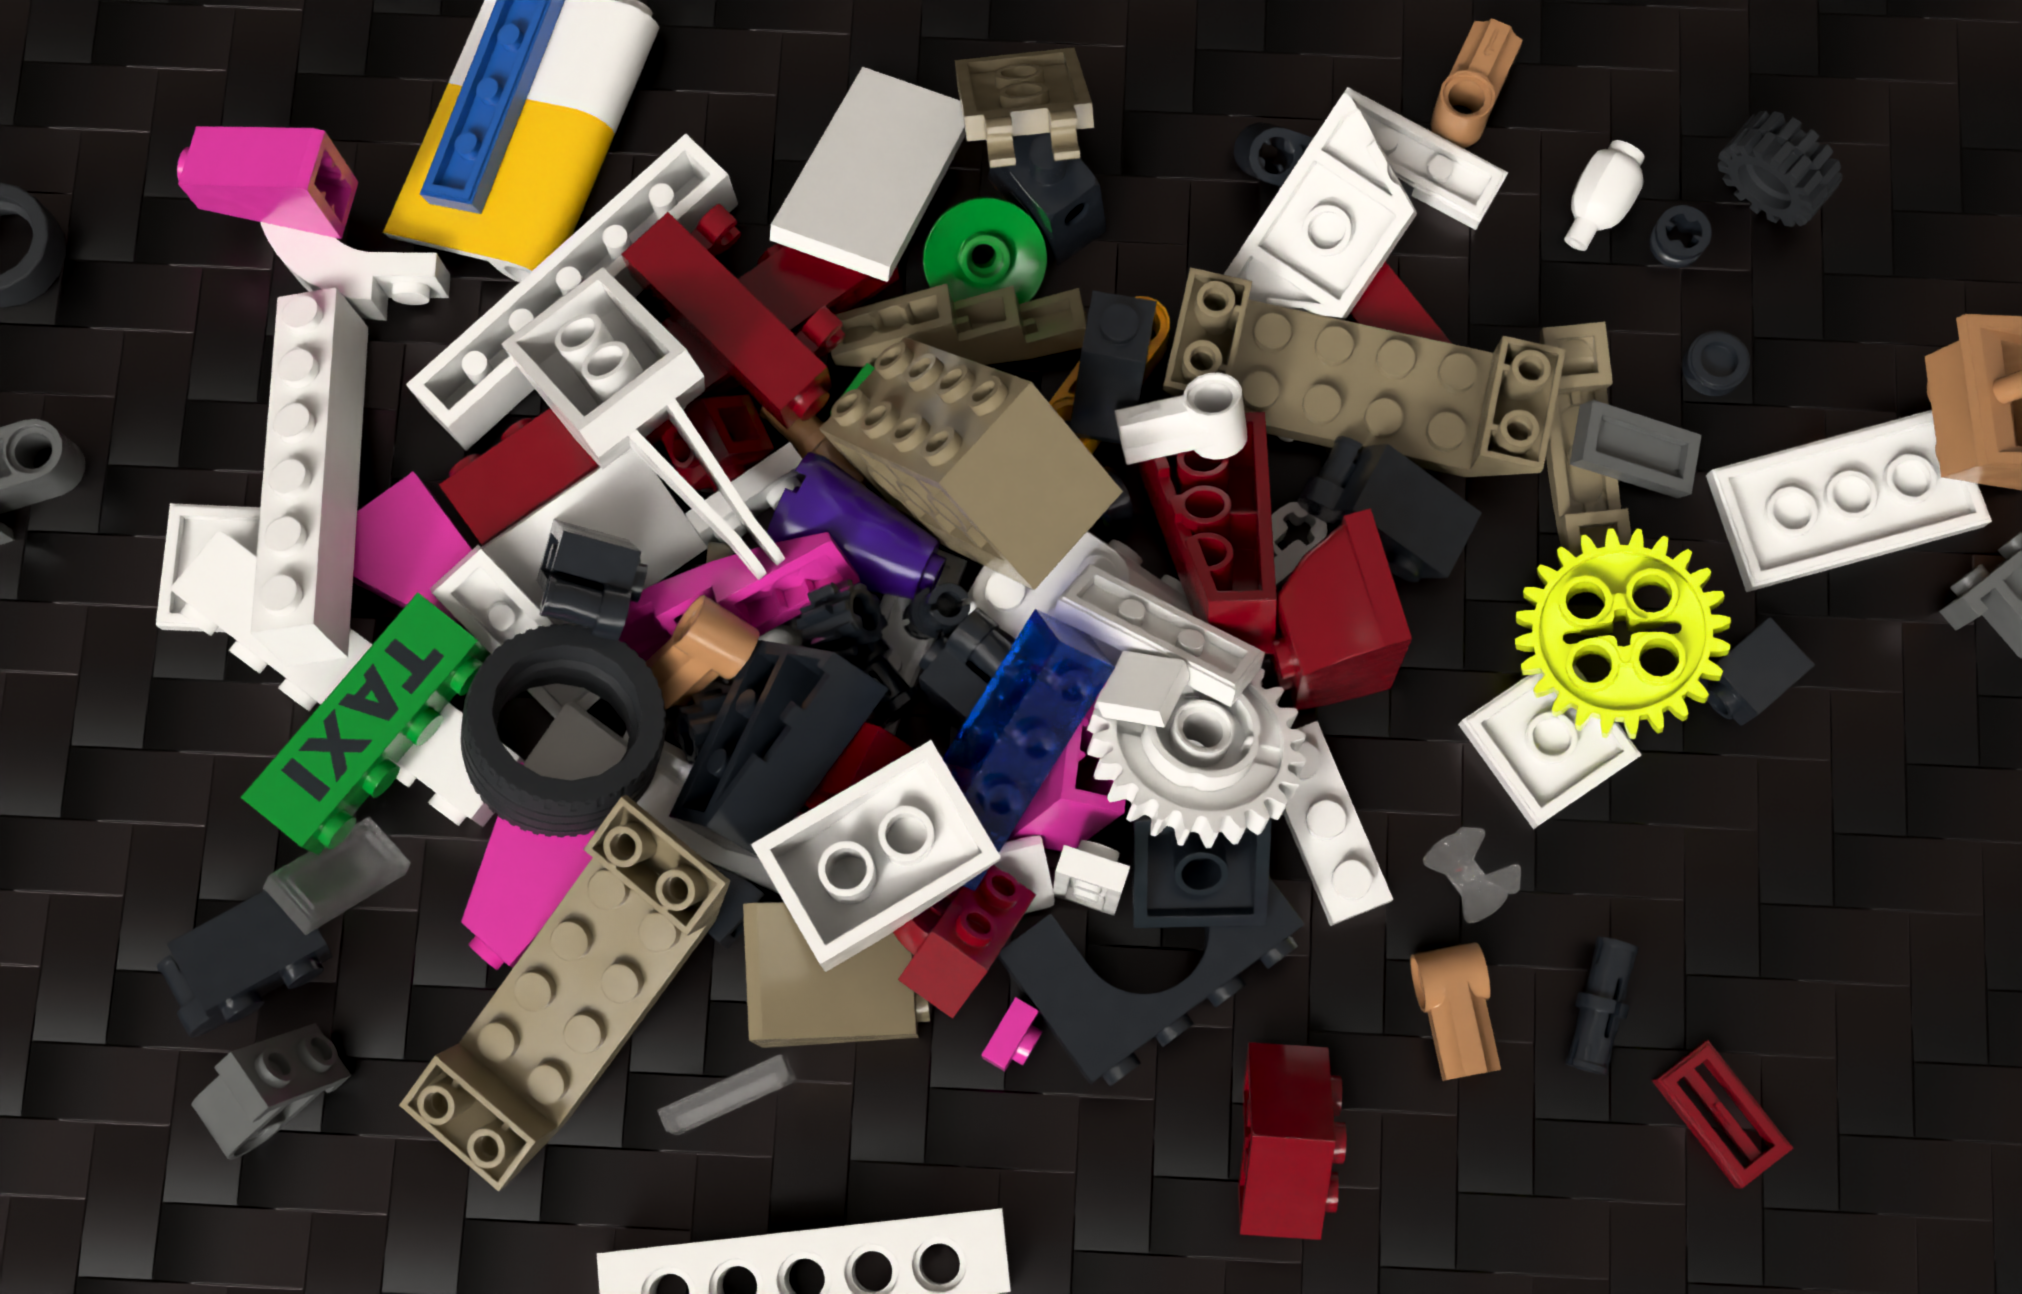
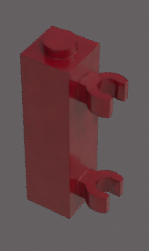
[621,203,846,429]

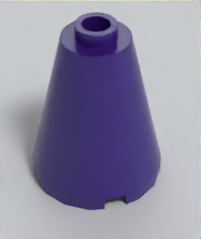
[767,451,947,599]

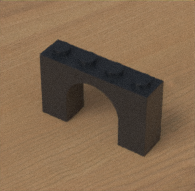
[998,877,1305,1087]

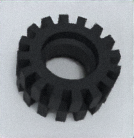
[1718,111,1843,227]

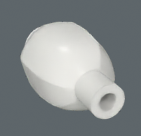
[1564,140,1645,251]

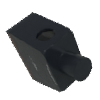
[988,133,1106,266]

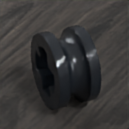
[1649,205,1712,268]

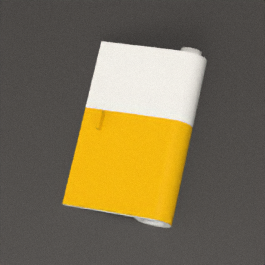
[383,0,659,282]

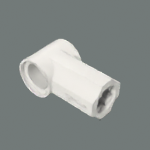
[1114,372,1247,465]

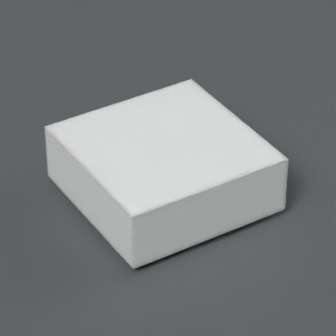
[1097,651,1190,727]

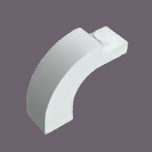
[261,222,450,321]

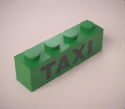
[241,592,491,855]

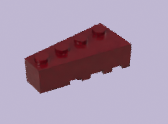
[1139,412,1277,654]

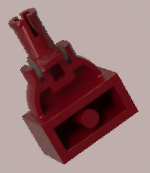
[893,865,1037,1018]

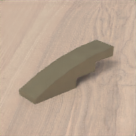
[831,284,1087,368]

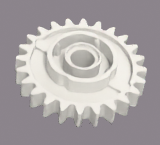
[1087,668,1307,848]

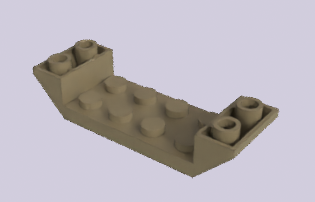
[1163,268,1566,477]
[399,795,730,1191]

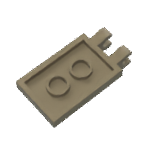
[955,47,1094,168]

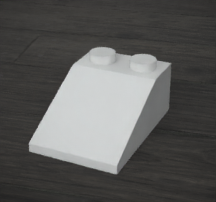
[751,740,1001,972]

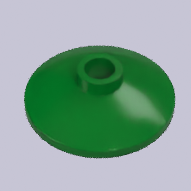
[923,197,1047,304]

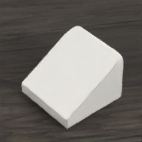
[994,835,1055,914]

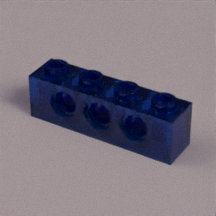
[942,609,1115,891]

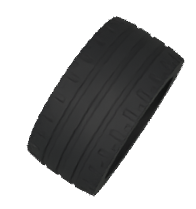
[460,624,666,838]

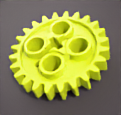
[1515,528,1731,739]

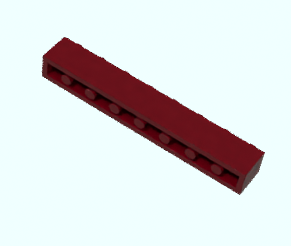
[439,243,899,546]

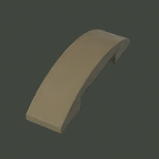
[1540,322,1631,557]

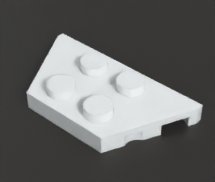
[1224,93,1417,319]

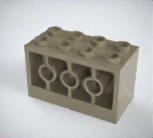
[819,337,1123,590]

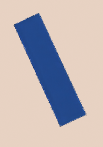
[420,0,565,214]

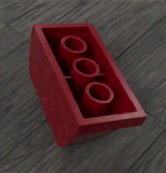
[1269,508,1412,710]

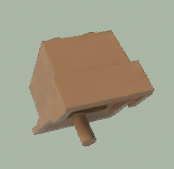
[1924,314,2022,490]

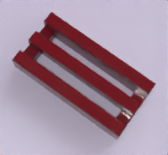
[1652,1040,1793,1188]

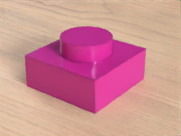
[982,997,1043,1072]

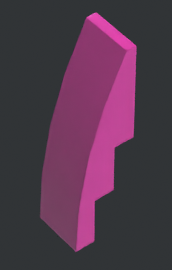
[618,532,860,661]

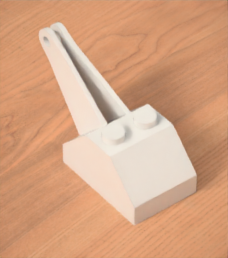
[501,267,785,580]

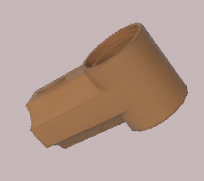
[1430,19,1523,148]
[646,595,760,710]
[1410,942,1501,1081]

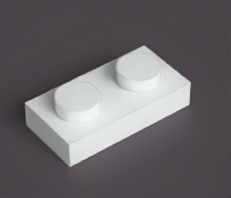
[685,442,806,549]

